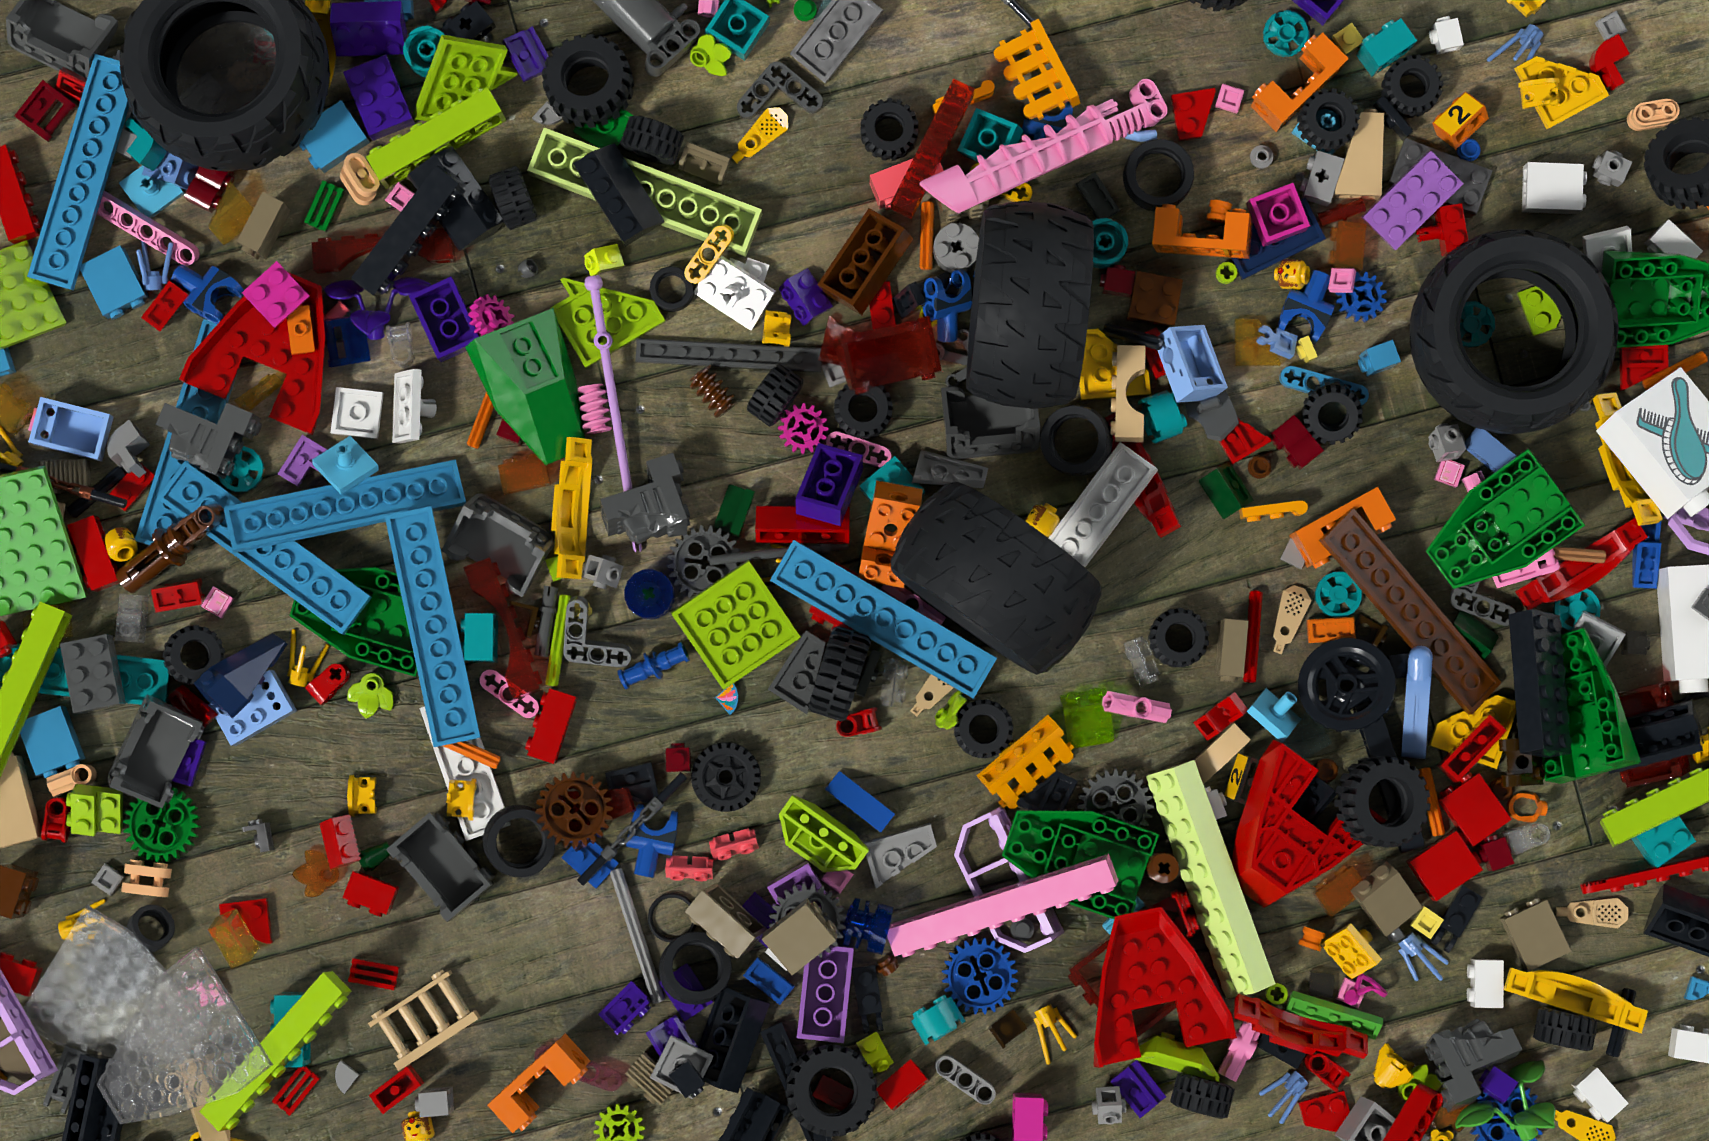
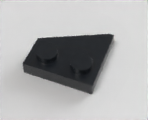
[605,761,659,803]
[1016,771,1078,811]

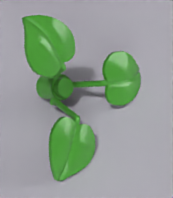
[1455,1060,1556,1141]

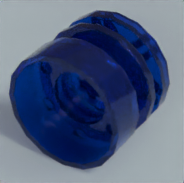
[624,569,675,620]
[843,897,894,955]

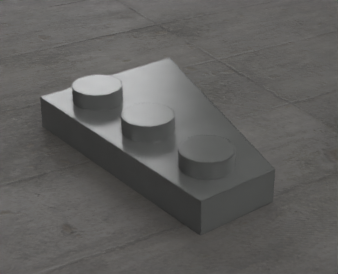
[768,631,825,714]

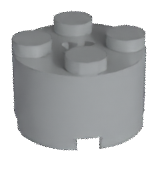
[933,223,979,273]

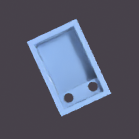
[1157,325,1228,403]
[29,397,114,462]
[208,670,297,746]

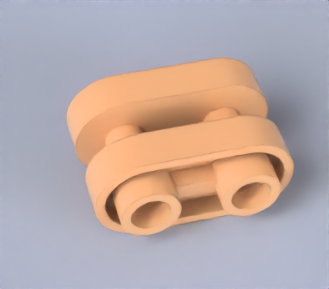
[1627,99,1680,131]
[340,153,380,205]
[121,859,172,897]

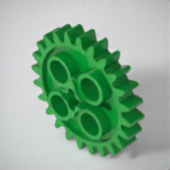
[123,787,201,863]

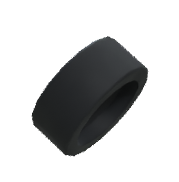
[650,266,694,312]
[126,905,175,952]

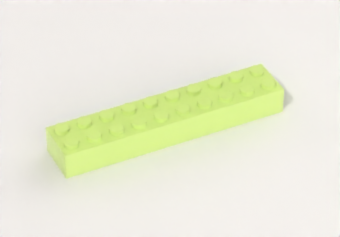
[527,128,762,257]
[1146,760,1276,999]

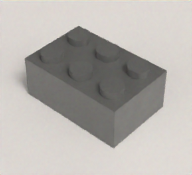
[60,634,126,714]

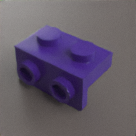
[779,268,833,326]
[598,981,652,1035]
[646,1015,698,1056]

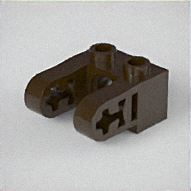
[1499,739,1545,787]

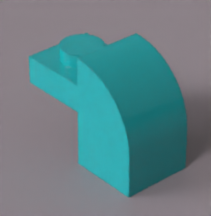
[125,117,167,171]

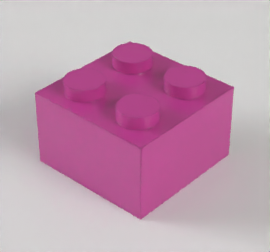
[1246,183,1310,247]
[242,261,310,328]
[1011,1093,1048,1141]

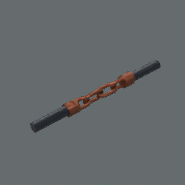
[0,462,127,508]

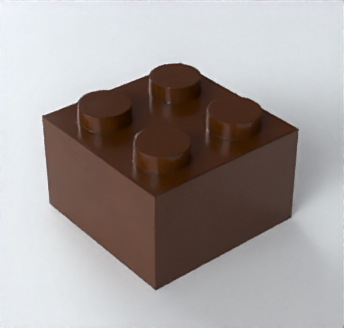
[1126,271,1183,328]
[0,864,39,919]

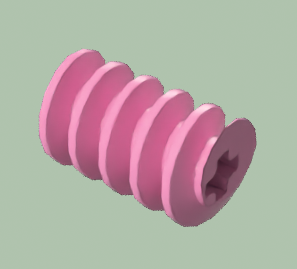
[577,384,612,434]

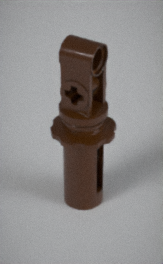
[116,504,225,593]

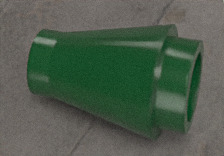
[359,842,390,872]

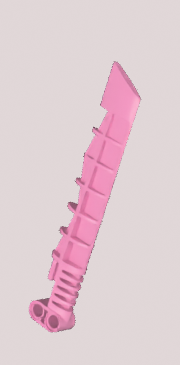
[920,79,1168,213]

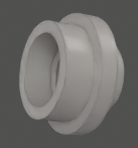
[1250,145,1273,169]

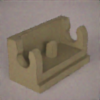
[678,142,731,186]

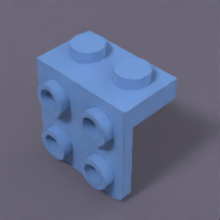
[142,152,199,191]

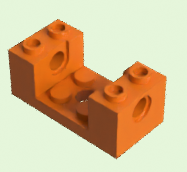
[1251,32,1349,132]
[1152,204,1253,259]
[858,480,923,588]
[1289,487,1396,569]
[487,1033,590,1133]

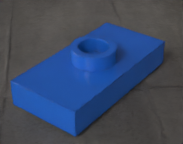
[743,957,794,1005]

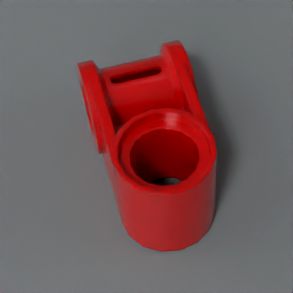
[305,664,351,706]
[836,707,882,737]
[41,797,71,843]
[1304,1051,1351,1093]

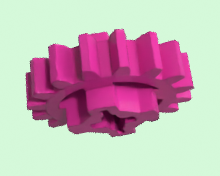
[468,294,515,336]
[778,403,829,455]

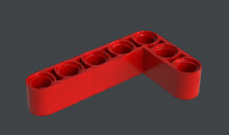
[1383,1083,1443,1141]

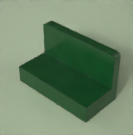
[1199,461,1254,519]
[714,484,755,537]
[1452,610,1499,660]

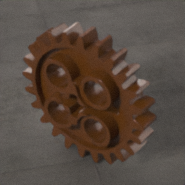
[535,772,613,849]

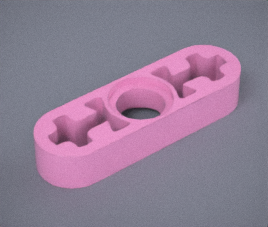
[826,431,891,468]
[480,670,540,718]

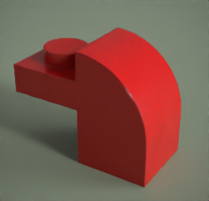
[1589,34,1630,92]
[1193,692,1248,741]

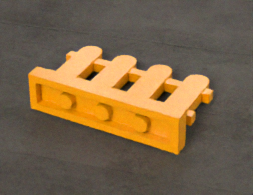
[994,19,1081,120]
[976,715,1074,809]

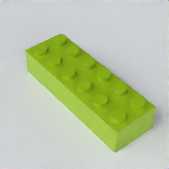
[366,87,507,189]

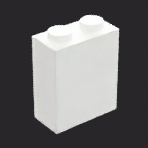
[1522,162,1587,214]

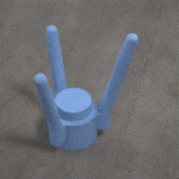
[1487,24,1544,62]
[136,241,173,290]
[1398,932,1449,981]
[1259,1071,1309,1124]

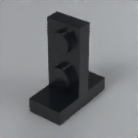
[892,271,951,319]

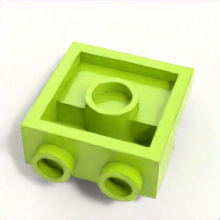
[66,784,123,836]

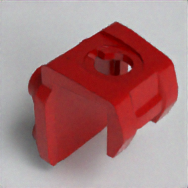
[1146,890,1200,938]

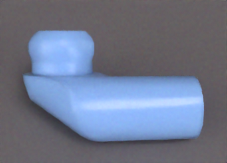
[1125,129,1157,142]

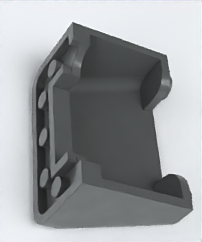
[6,0,118,78]
[941,386,1040,459]
[441,494,555,597]
[107,694,204,808]

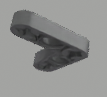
[737,62,823,119]
[1450,581,1516,626]
[563,596,632,667]

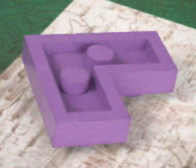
[278,435,327,487]

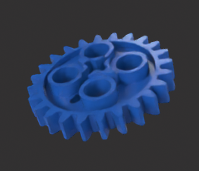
[942,937,1018,1014]
[1470,1083,1543,1141]

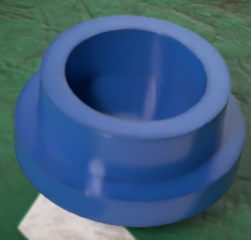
[1457,138,1481,162]

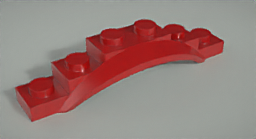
[1105,412,1182,538]
[1515,518,1648,610]
[1234,994,1368,1059]

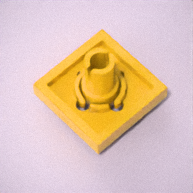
[1320,923,1382,979]

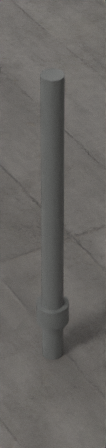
[709,543,849,565]

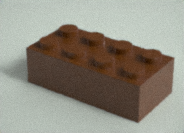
[817,208,913,315]

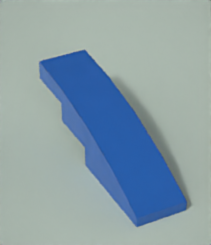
[1632,509,1662,589]

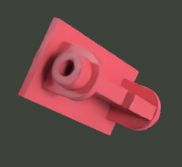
[709,828,759,861]
[665,855,713,882]

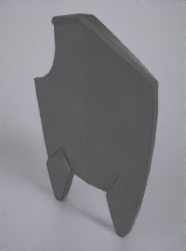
[1185,390,1239,441]

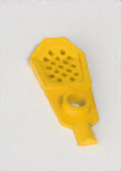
[731,107,788,164]
[1555,1110,1616,1141]

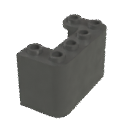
[386,812,495,922]

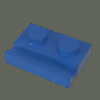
[561,842,619,889]

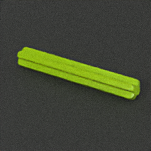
[545,594,572,687]

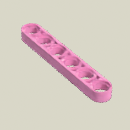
[97,191,200,266]

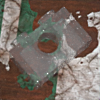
[115,594,149,644]

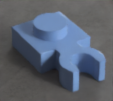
[1256,325,1298,359]

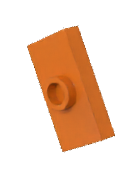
[287,305,316,355]
[1306,617,1356,643]

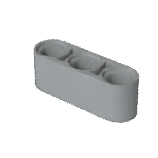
[935,1054,996,1105]

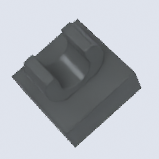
[1691,588,1709,620]

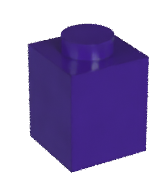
[1479,1066,1518,1105]

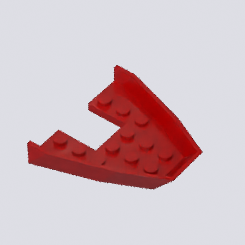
[179,272,325,435]
[1232,740,1386,908]
[1094,907,1237,1068]

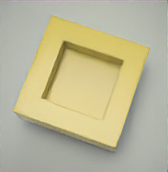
[1332,23,1363,55]
[1296,335,1318,363]
[1410,906,1444,939]

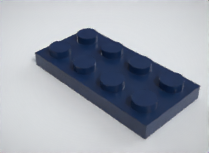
[1222,198,1326,280]

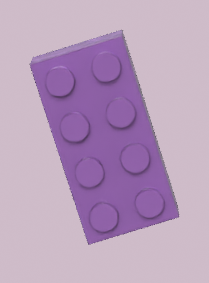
[1361,150,1464,250]
[797,944,854,1043]

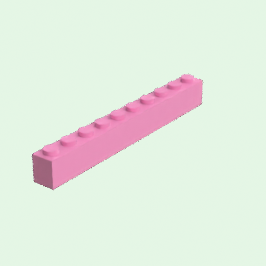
[885,854,1118,957]

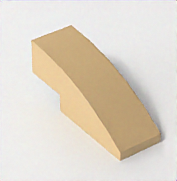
[1194,723,1251,784]

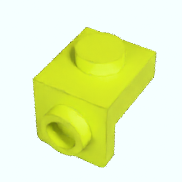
[584,244,624,276]
[857,1032,894,1074]

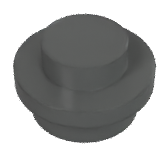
[1010,918,1034,941]

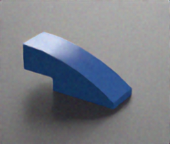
[825,771,895,832]

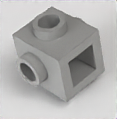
[1592,150,1632,187]
[1428,423,1466,462]
[582,554,624,590]
[1092,1086,1126,1124]

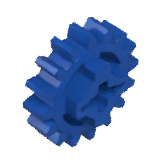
[1335,272,1387,322]

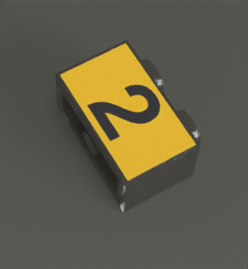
[1224,752,1260,804]

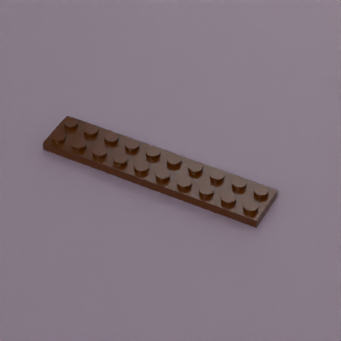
[1319,508,1502,715]

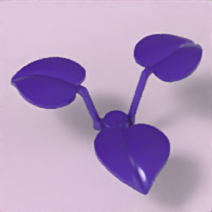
[323,277,432,340]

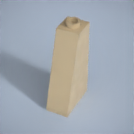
[1332,109,1384,200]
[0,752,41,849]

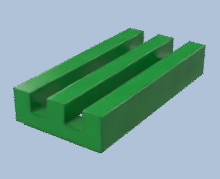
[304,180,345,232]

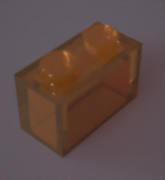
[1328,221,1366,273]
[498,453,551,495]
[1312,865,1363,917]

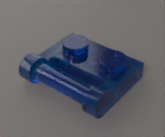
[324,316,371,367]

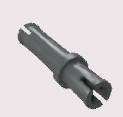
[534,586,559,657]

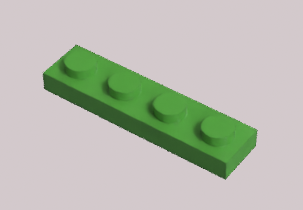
[1285,991,1383,1040]

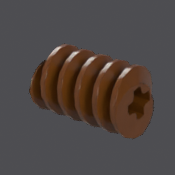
[690,365,737,418]
[1146,852,1179,883]

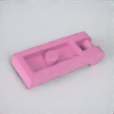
[1493,548,1560,588]

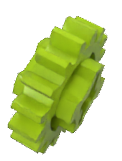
[594,1103,646,1141]

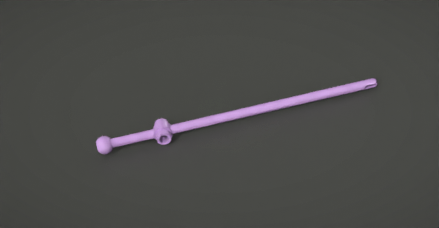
[584,275,642,553]

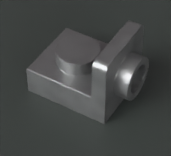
[242,819,274,853]

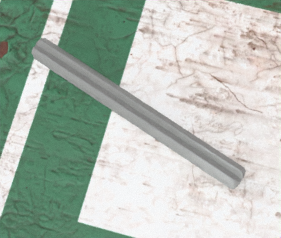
[610,868,664,1004]

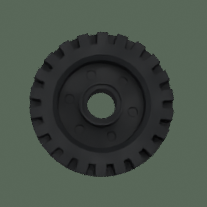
[691,742,761,812]

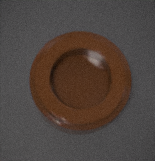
[1314,758,1338,782]

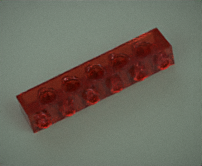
[891,79,975,219]

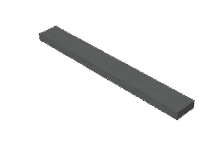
[635,338,822,373]

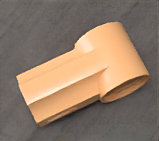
[46,764,97,797]

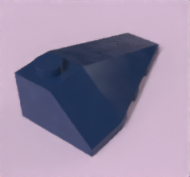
[194,633,288,719]

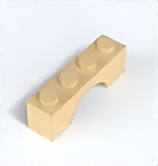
[1111,345,1146,442]

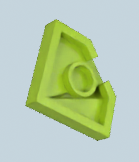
[1517,284,1563,336]

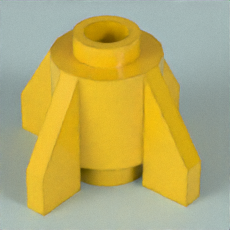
[1373,1043,1415,1088]

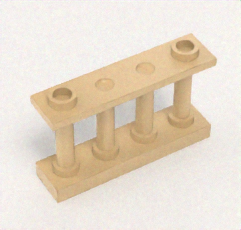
[368,969,481,1071]

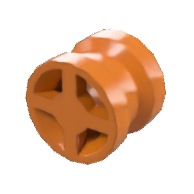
[1206,200,1233,224]
[1298,926,1326,952]

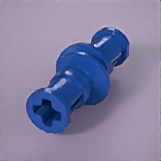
[617,642,690,689]

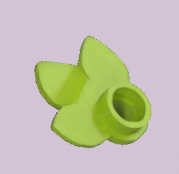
[690,34,732,76]
[347,672,394,718]
[935,690,967,730]
[1397,1064,1444,1101]

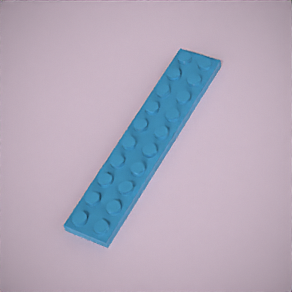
[27,54,129,291]
[135,319,236,545]
[223,459,466,553]
[157,461,372,635]
[385,506,480,747]
[770,540,997,699]

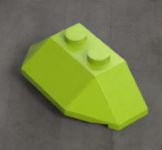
[779,795,869,872]
[1135,1032,1220,1082]

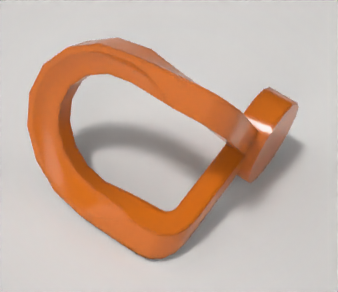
[1507,792,1548,823]

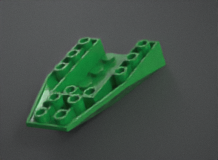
[1601,251,1709,348]
[465,308,585,465]
[1426,447,1585,589]
[289,567,419,678]
[1542,628,1641,784]
[1001,811,1159,919]

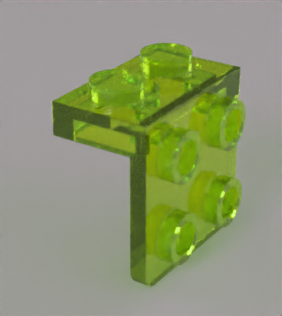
[1060,688,1114,748]

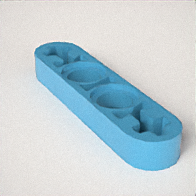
[1279,366,1369,406]

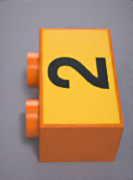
[1432,91,1489,150]

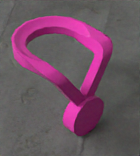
[1344,973,1388,1005]

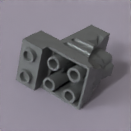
[156,403,262,479]
[600,453,690,544]
[1425,1019,1522,1113]

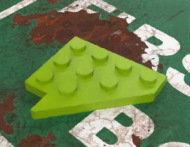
[412,35,518,121]
[550,278,666,368]

